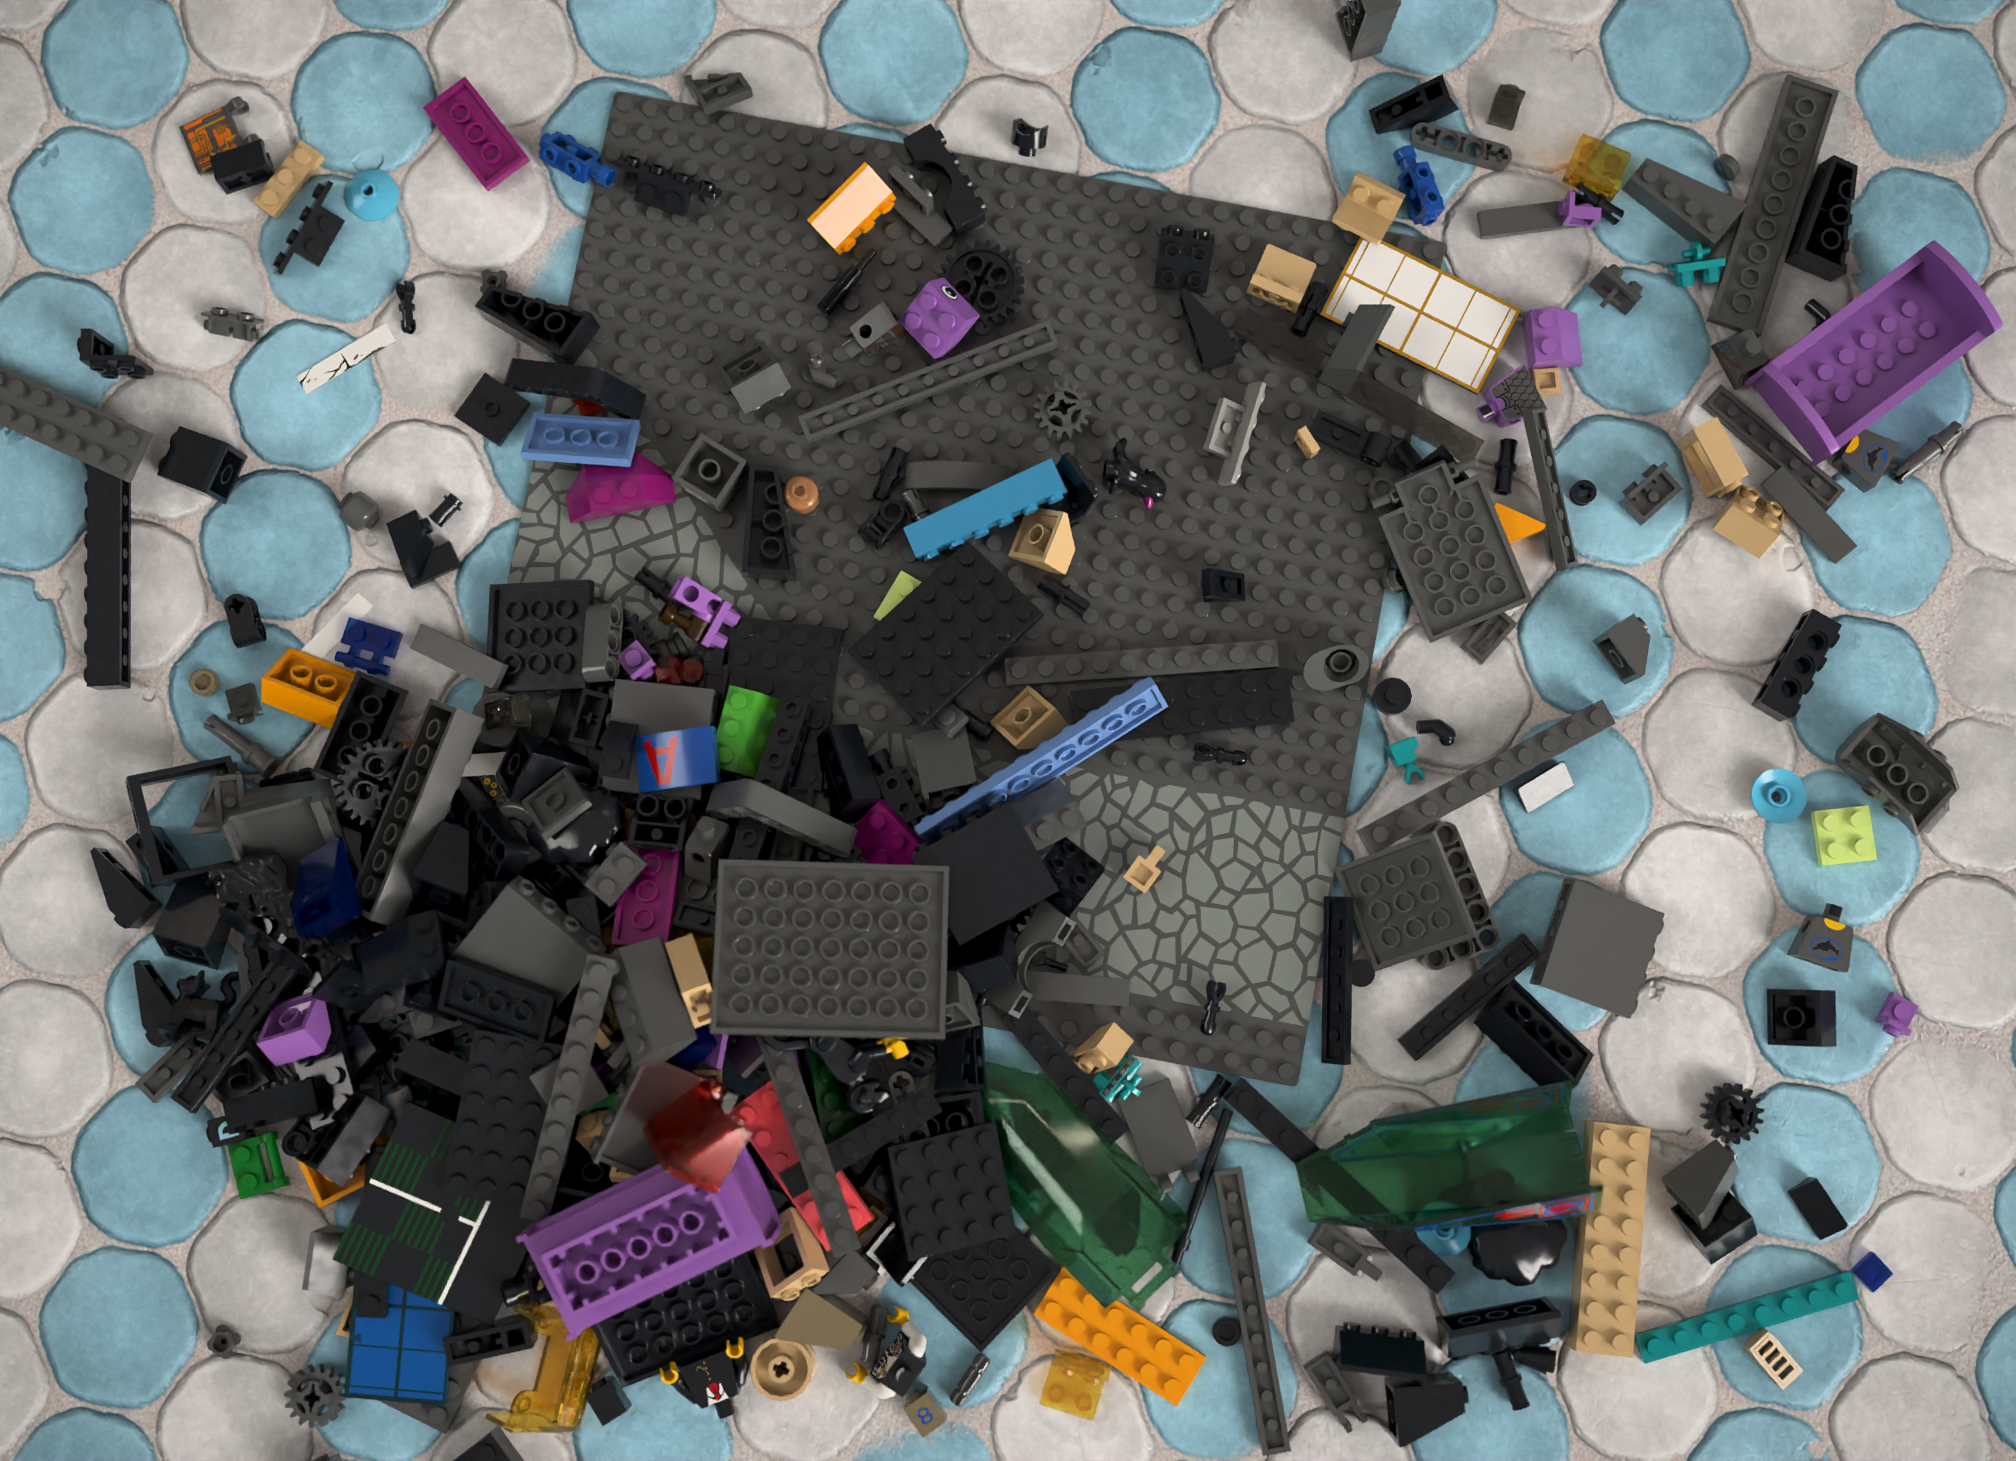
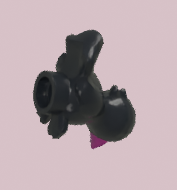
[1103,437,1167,510]

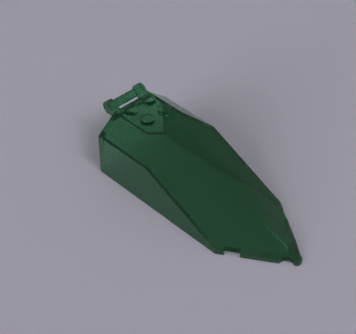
[980,1061,1188,1312]

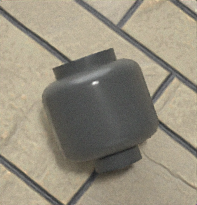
[337,491,380,531]

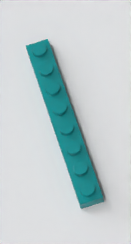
[1634,1270,1860,1364]

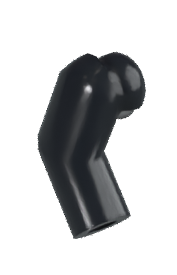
[1416,719,1456,746]

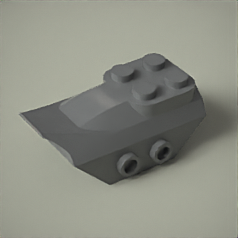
[1835,713,1960,836]

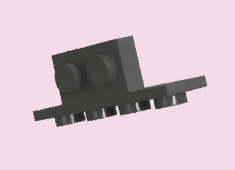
[869,156,954,247]

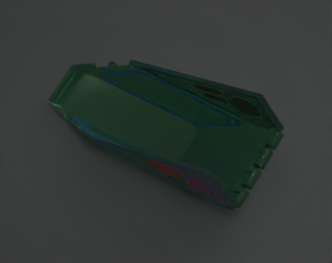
[1295,1080,1603,1233]

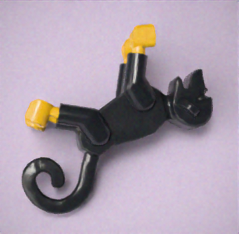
[761,1035,909,1115]

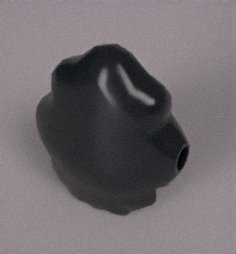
[526,783,627,869]
[1467,1195,1568,1287]

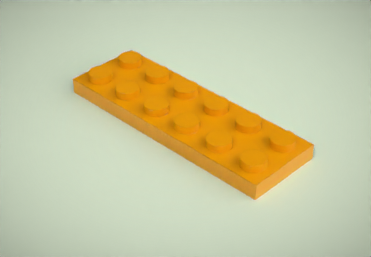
[1033,1265,1206,1406]

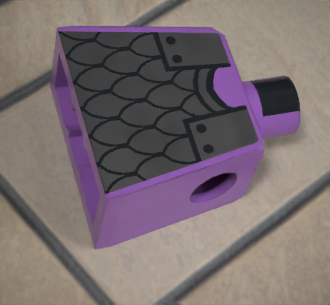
[1476,364,1548,428]

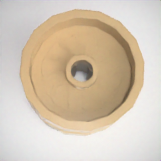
[750,1332,816,1401]

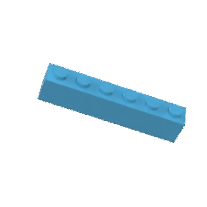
[903,458,1068,562]

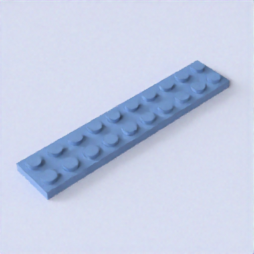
[914,676,1168,845]

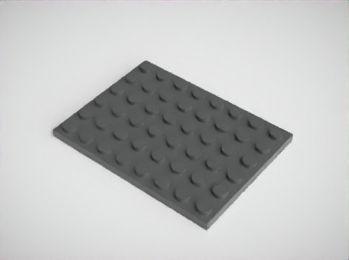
[710,859,949,1040]

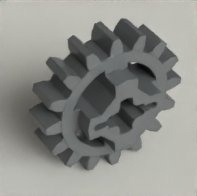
[1033,380,1092,441]
[284,1363,349,1428]

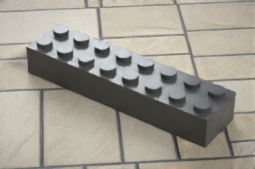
[345,698,485,926]

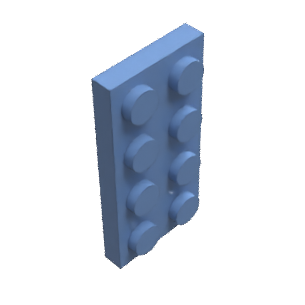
[521,412,641,467]

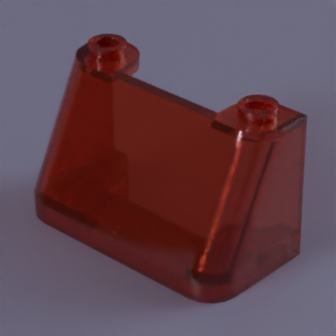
[643,1078,752,1194]

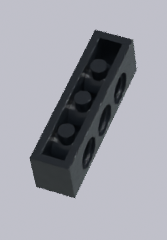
[1752,609,1842,722]

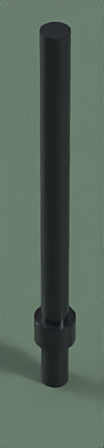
[1167,1108,1233,1272]

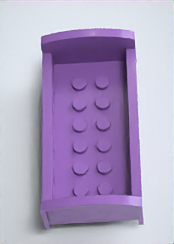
[1744,241,2003,467]
[516,1126,783,1341]

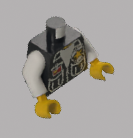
[845,1306,927,1399]

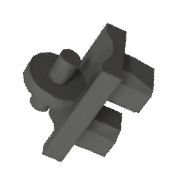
[1589,264,1643,316]

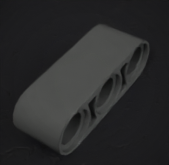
[582,603,623,682]

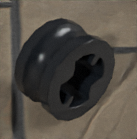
[1569,480,1597,506]

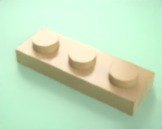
[252,140,325,220]

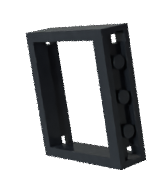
[125,756,240,888]

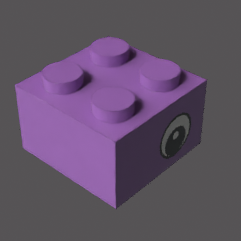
[898,277,980,359]

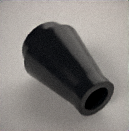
[1513,1346,1556,1375]

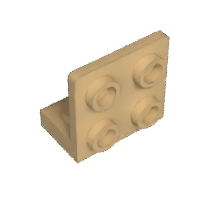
[1331,171,1406,245]
[1246,244,1316,313]

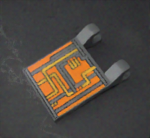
[179,96,265,175]

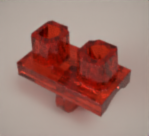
[655,656,703,687]

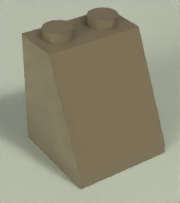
[774,1284,868,1350]

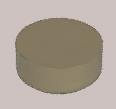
[189,669,220,697]

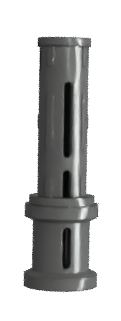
[203,714,281,778]

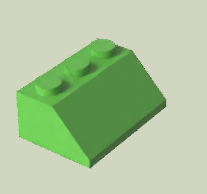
[717,685,781,779]

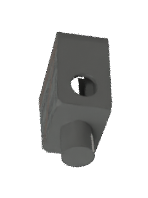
[842,302,908,358]
[1711,328,1769,390]

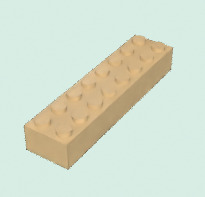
[1567,1119,1651,1358]

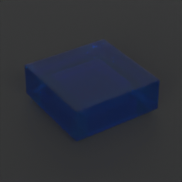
[1850,1251,1893,1293]

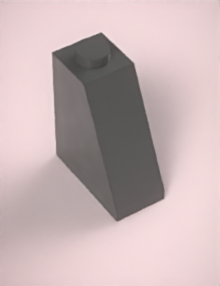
[1662,1139,1739,1230]

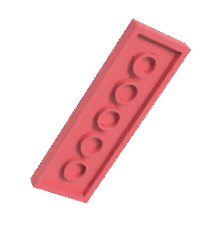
[730,1080,874,1252]

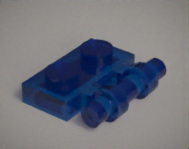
[335,617,403,676]

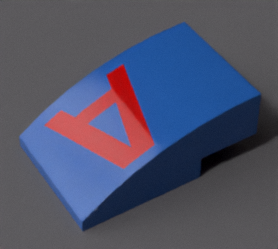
[635,726,721,793]

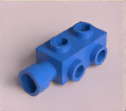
[539,131,617,188]
[1393,145,1445,226]

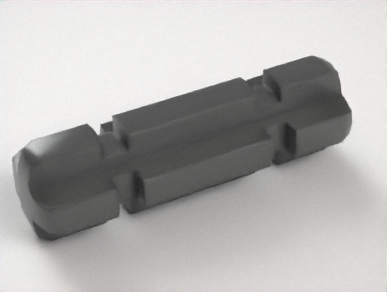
[950,1353,990,1407]

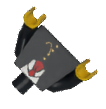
[659,1337,749,1419]

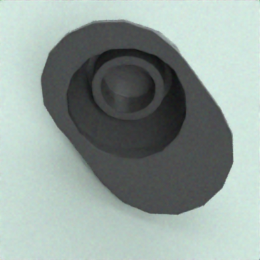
[1303,643,1369,691]

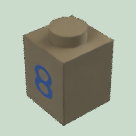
[904,1387,947,1438]

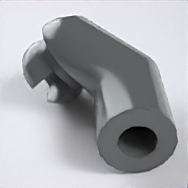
[807,353,839,390]

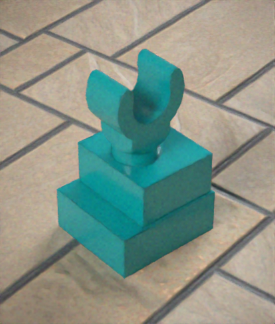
[1385,736,1425,785]

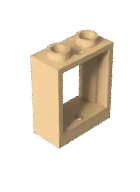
[1676,417,1749,498]
[665,934,712,1028]
[754,1207,830,1301]

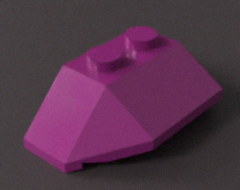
[565,452,677,524]

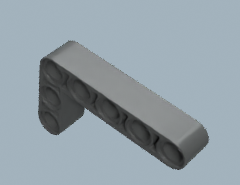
[705,779,857,858]
[1419,821,1501,970]

